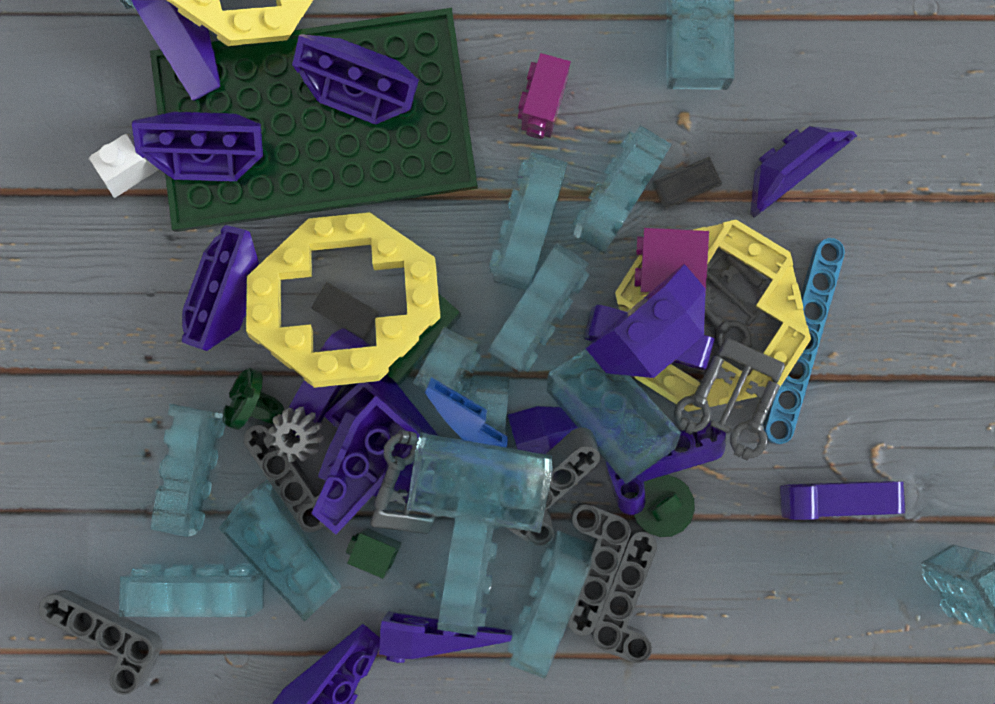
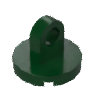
[222,368,285,430]
[633,475,695,537]

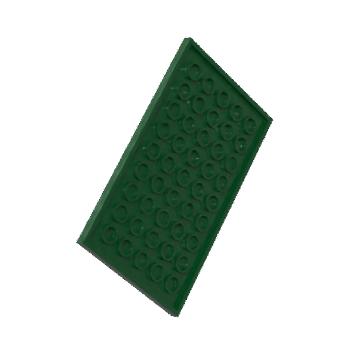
[150,8,478,232]

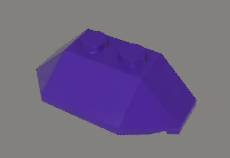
[292,34,419,124]
[132,112,263,181]
[750,126,857,218]
[182,225,259,351]
[585,264,706,378]

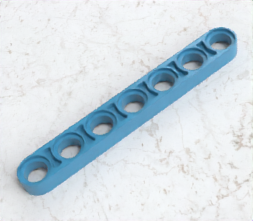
[763,238,845,444]

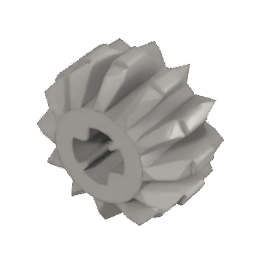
[267,407,325,462]

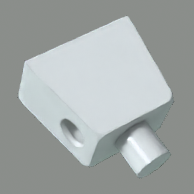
[89,134,159,198]

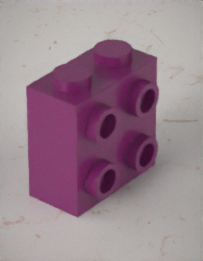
[518,53,571,139]
[634,228,709,295]

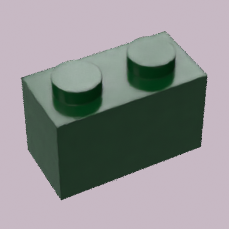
[346,528,401,579]

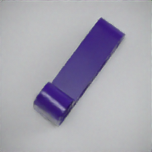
[583,305,714,370]
[288,328,370,439]
[606,421,726,515]
[780,481,905,520]

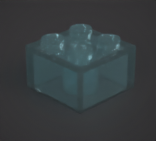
[413,327,482,395]

